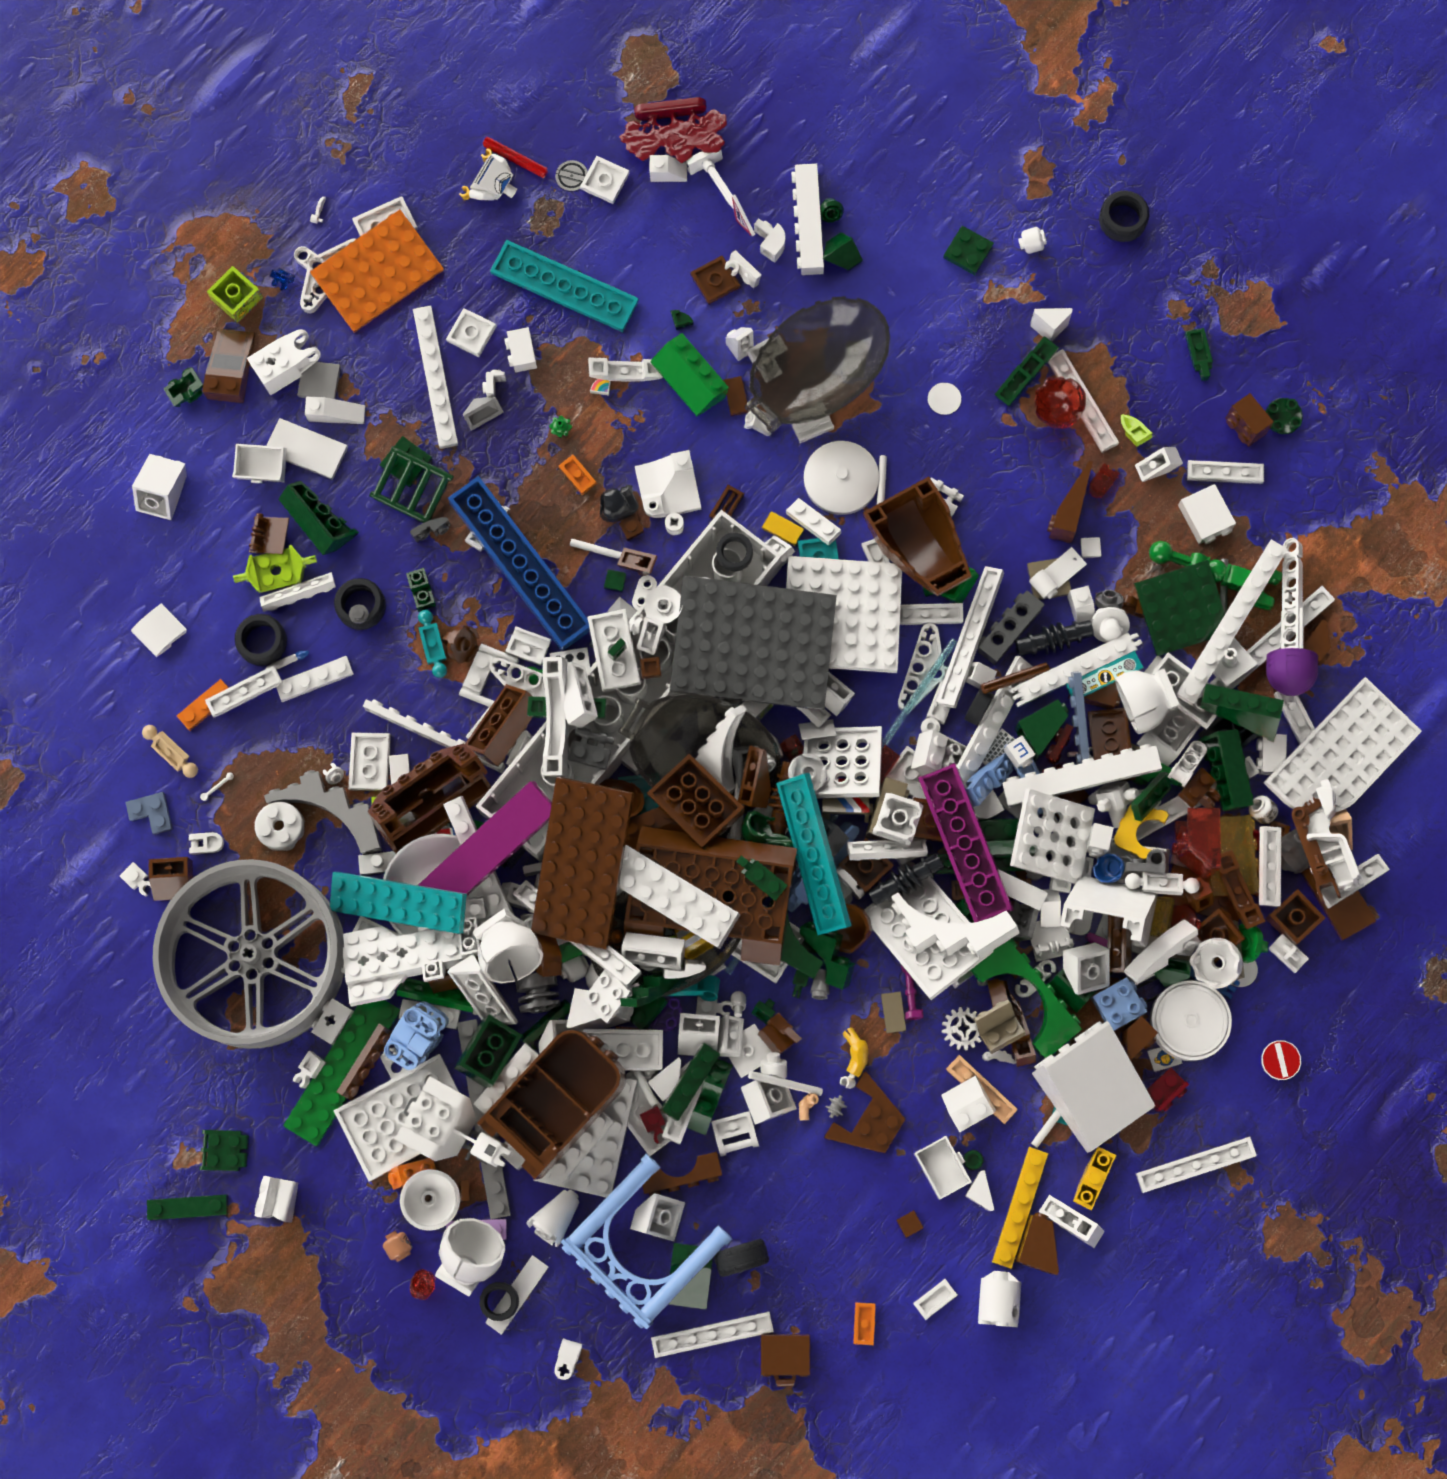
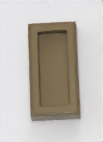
[881,991,906,1034]

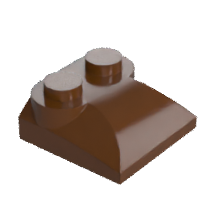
[1196,907,1245,963]

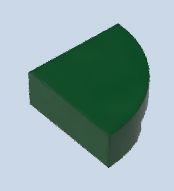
[670,310,694,330]

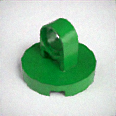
[1239,924,1269,963]

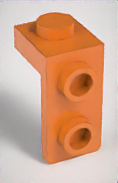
[388,1158,436,1190]

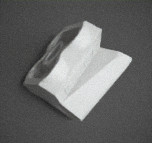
[872,793,923,845]
[255,1176,299,1223]

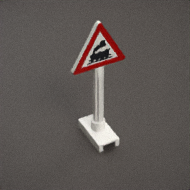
[686,150,755,236]

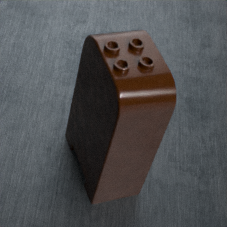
[477,1030,627,1180]

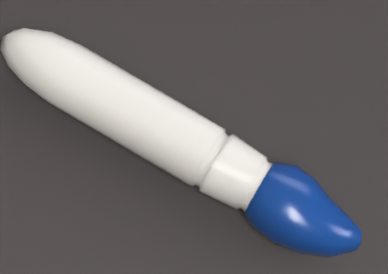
[266,650,309,670]

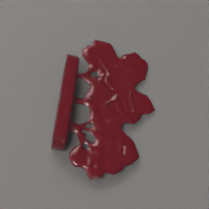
[619,97,727,163]

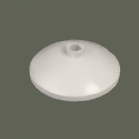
[400,1169,460,1230]

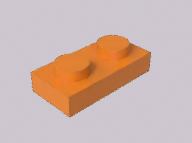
[558,455,597,495]
[853,1302,876,1345]

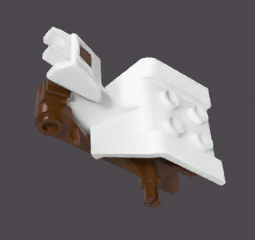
[1291,779,1365,904]

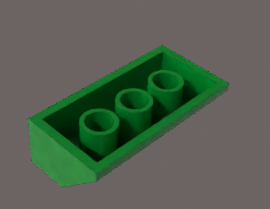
[650,333,729,417]

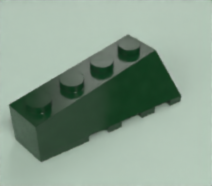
[278,481,359,555]
[1200,684,1284,743]
[1198,729,1254,811]

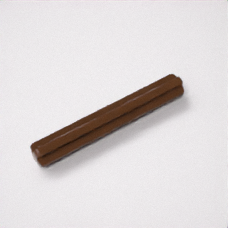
[980,663,1050,694]

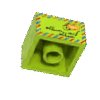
[207,266,263,323]

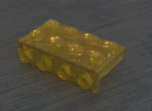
[1204,815,1259,897]

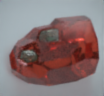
[780,734,804,762]

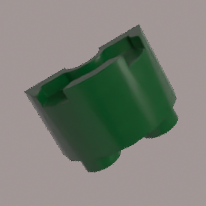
[164,367,203,407]

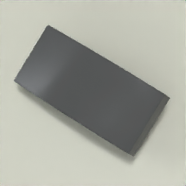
[410,517,451,542]

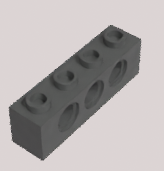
[977,590,1045,666]

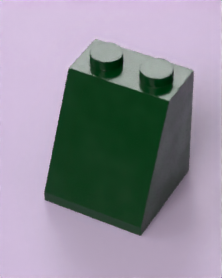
[1015,699,1069,762]

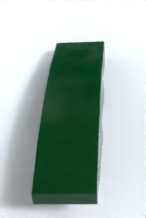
[994,336,1059,406]
[620,973,680,1007]

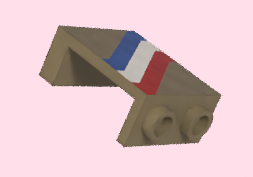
[822,778,873,823]

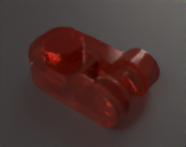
[1089,463,1120,498]

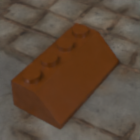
[465,684,532,767]

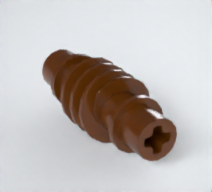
[767,761,791,836]

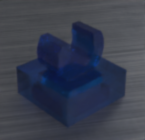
[270,268,295,291]

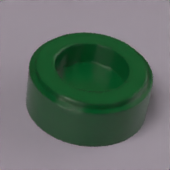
[963,1150,983,1170]

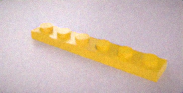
[992,1147,1048,1269]

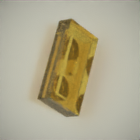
[1150,897,1175,937]

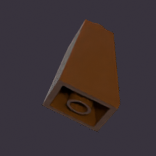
[1015,1212,1059,1275]

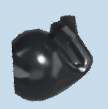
[600,485,639,522]

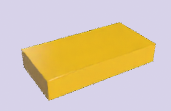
[762,511,804,546]

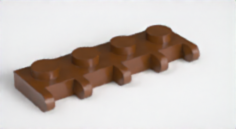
[337,1024,392,1101]

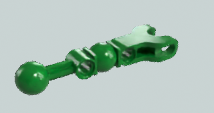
[1149,541,1282,610]

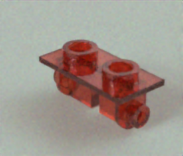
[864,745,900,785]

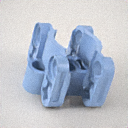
[384,1001,448,1070]

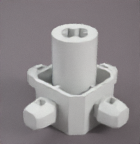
[1088,781,1140,828]

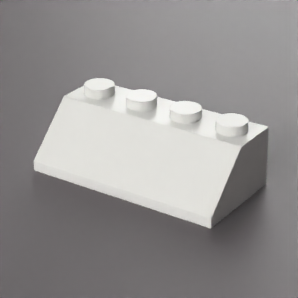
[1151,653,1217,729]

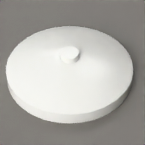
[804,441,879,515]

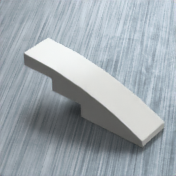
[1124,919,1198,983]

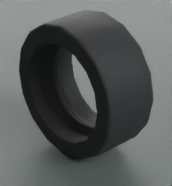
[716,533,753,572]
[964,688,994,726]
[479,1282,519,1321]

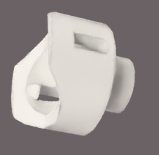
[760,1052,787,1079]

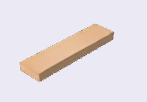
[946,1055,1018,1124]

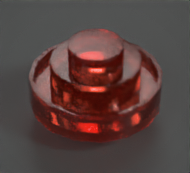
[410,1269,435,1300]

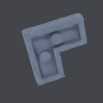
[125,792,173,835]

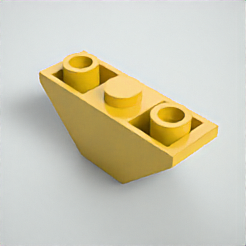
[1073,1147,1116,1210]

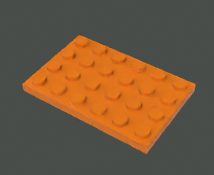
[310,209,444,333]

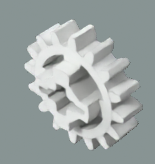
[941,1007,981,1051]

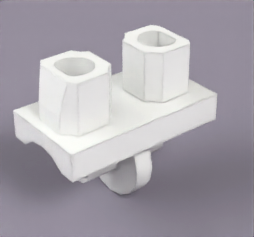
[1268,934,1309,973]

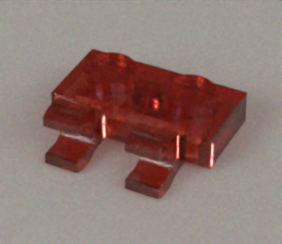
[1045,724,1074,765]

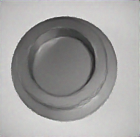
[349,605,369,624]

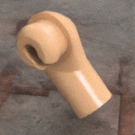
[799,1093,819,1121]

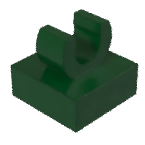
[752,998,775,1025]

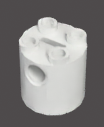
[978,1271,1021,1327]

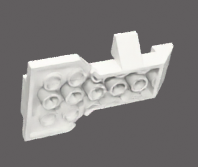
[343,916,480,1007]

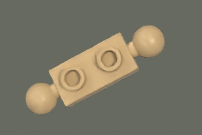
[142,725,198,778]

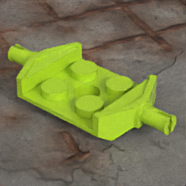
[233,545,317,593]

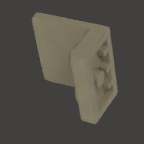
[974,999,1026,1054]

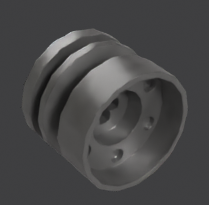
[515,973,561,1013]

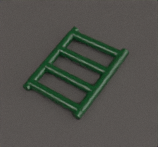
[369,446,454,523]

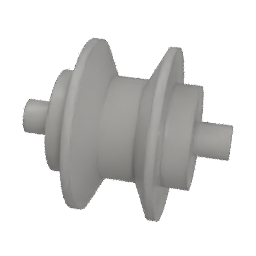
[825,1095,847,1118]

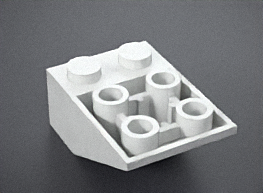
[911,730,967,775]

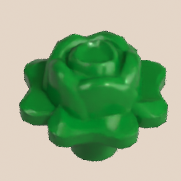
[549,416,572,438]

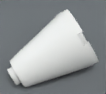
[526,1189,579,1247]

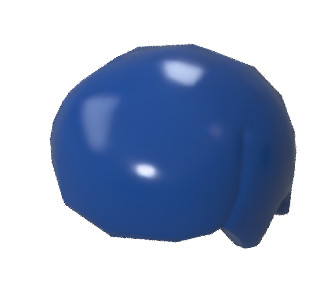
[1093,853,1125,883]

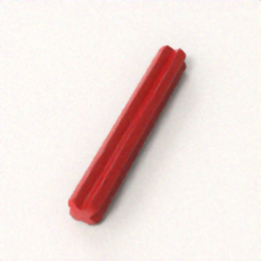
[483,137,548,178]

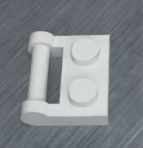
[711,1111,759,1157]

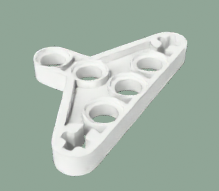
[294,239,356,314]
[898,623,948,712]
[489,658,546,697]

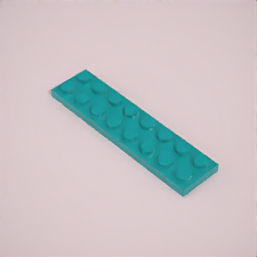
[490,240,639,332]
[776,773,852,935]
[330,872,467,934]

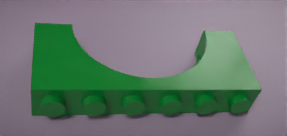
[970,938,1082,1059]

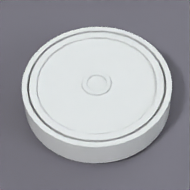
[1150,980,1232,1061]

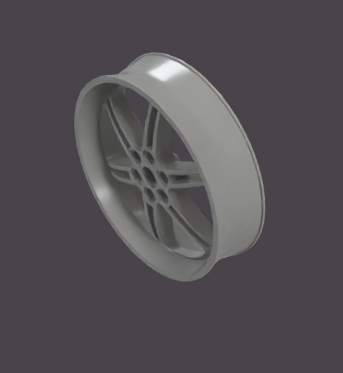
[153,859,344,1049]

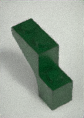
[800,922,855,990]
[687,1059,733,1135]

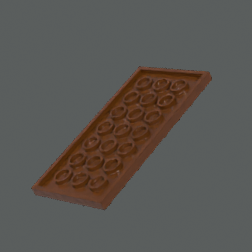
[531,776,634,950]

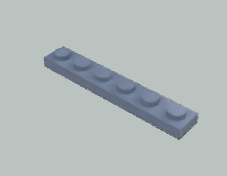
[1068,671,1092,789]

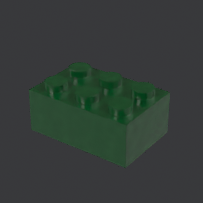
[454,1015,522,1088]

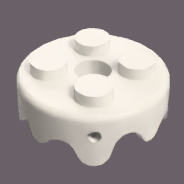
[255,802,305,851]
[1190,938,1243,989]

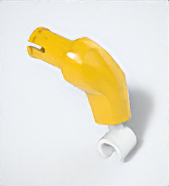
[840,1028,868,1089]

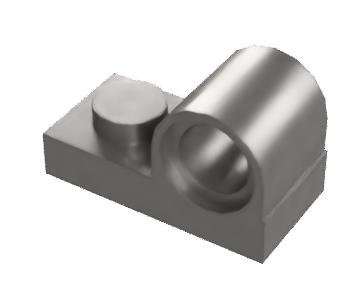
[1126,849,1169,873]

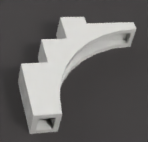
[892,893,1020,959]

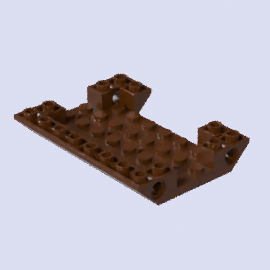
[624,826,797,966]

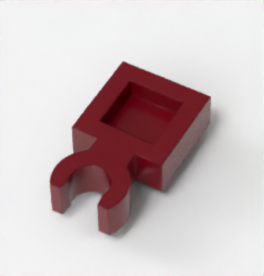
[640,1106,666,1144]

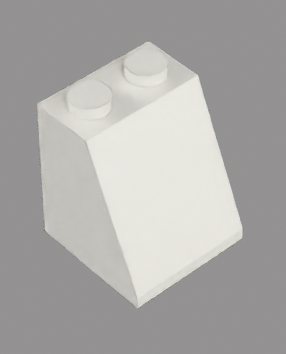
[132,454,187,520]
[566,988,634,1032]

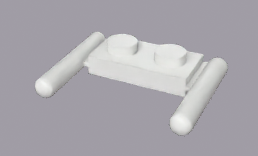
[459,644,519,707]

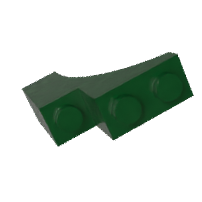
[770,899,823,979]

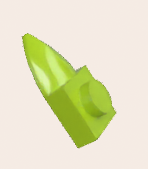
[1121,414,1152,447]

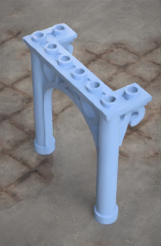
[561,1153,733,1329]

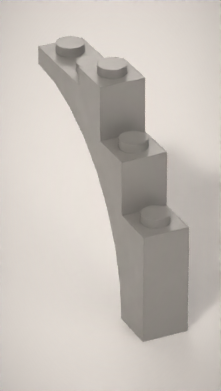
[264,770,382,855]

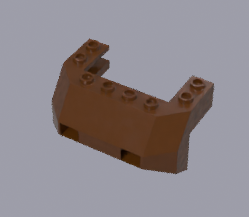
[368,743,491,854]

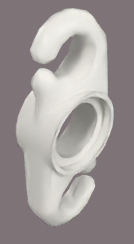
[1015,960,1056,998]

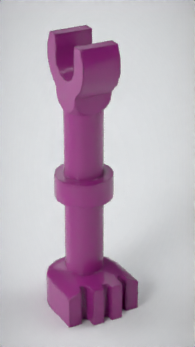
[901,965,924,1020]

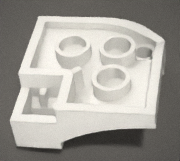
[635,450,702,518]

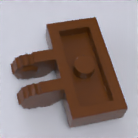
[1178,767,1221,810]

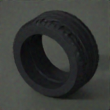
[1099,190,1149,242]
[334,578,386,630]
[234,614,287,666]
[714,1239,769,1277]

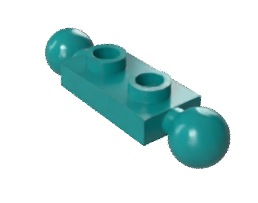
[418,610,447,678]

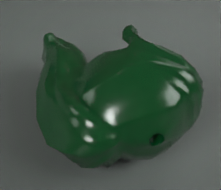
[741,811,794,848]

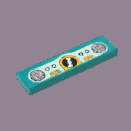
[1065,651,1144,697]

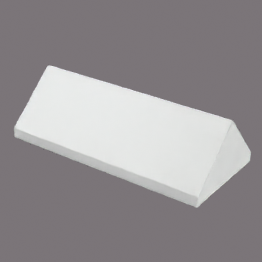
[448,954,518,1025]

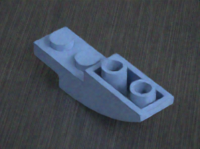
[966,753,1013,807]

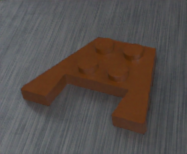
[824,1071,905,1154]

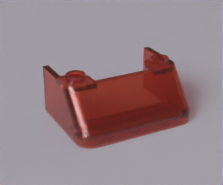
[1172,808,1221,879]

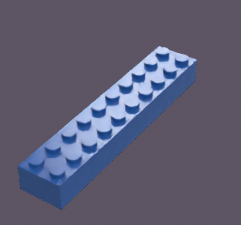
[448,476,590,651]

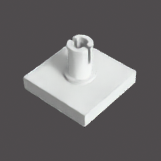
[1213,638,1258,688]

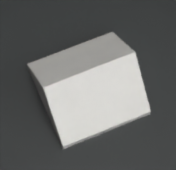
[1031,308,1072,341]

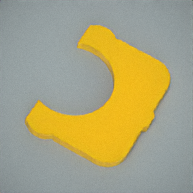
[1114,804,1169,860]

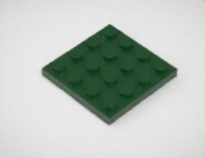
[1134,560,1225,656]

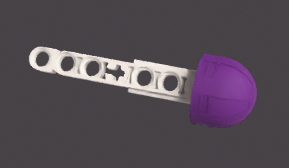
[1266,538,1318,696]

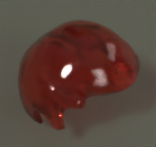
[1034,376,1086,429]

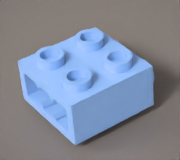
[1091,977,1147,1031]

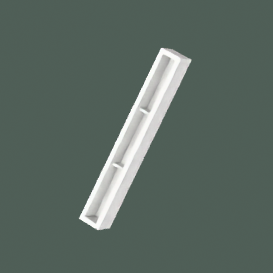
[1002,744,1162,807]

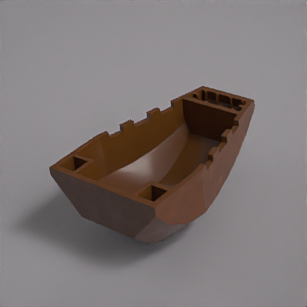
[863,476,971,596]

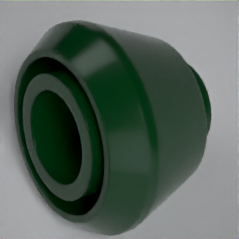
[820,198,844,223]

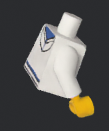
[459,149,517,200]

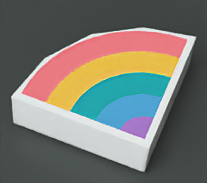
[590,379,611,395]

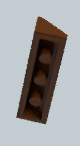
[1107,915,1132,973]

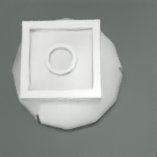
[1115,669,1180,734]
[473,909,543,983]
[435,1218,505,1296]

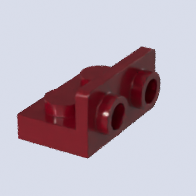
[1146,1067,1189,1112]

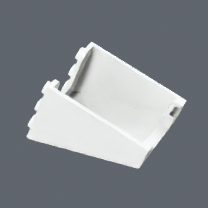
[1060,876,1158,948]
[1032,1021,1155,1153]

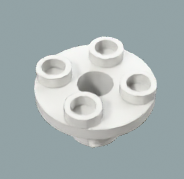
[1091,607,1130,643]

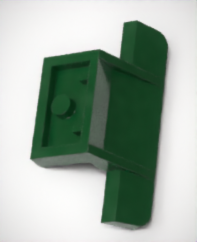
[979,818,1036,858]

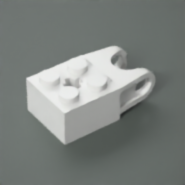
[247,330,321,395]

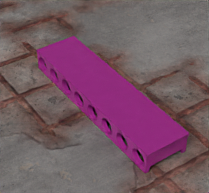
[918,763,1014,923]
[418,781,552,896]

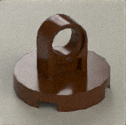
[442,625,479,663]

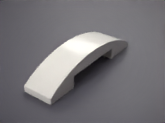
[588,358,663,382]
[998,869,1048,911]

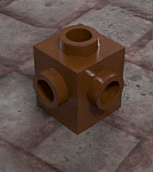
[1183,877,1214,912]

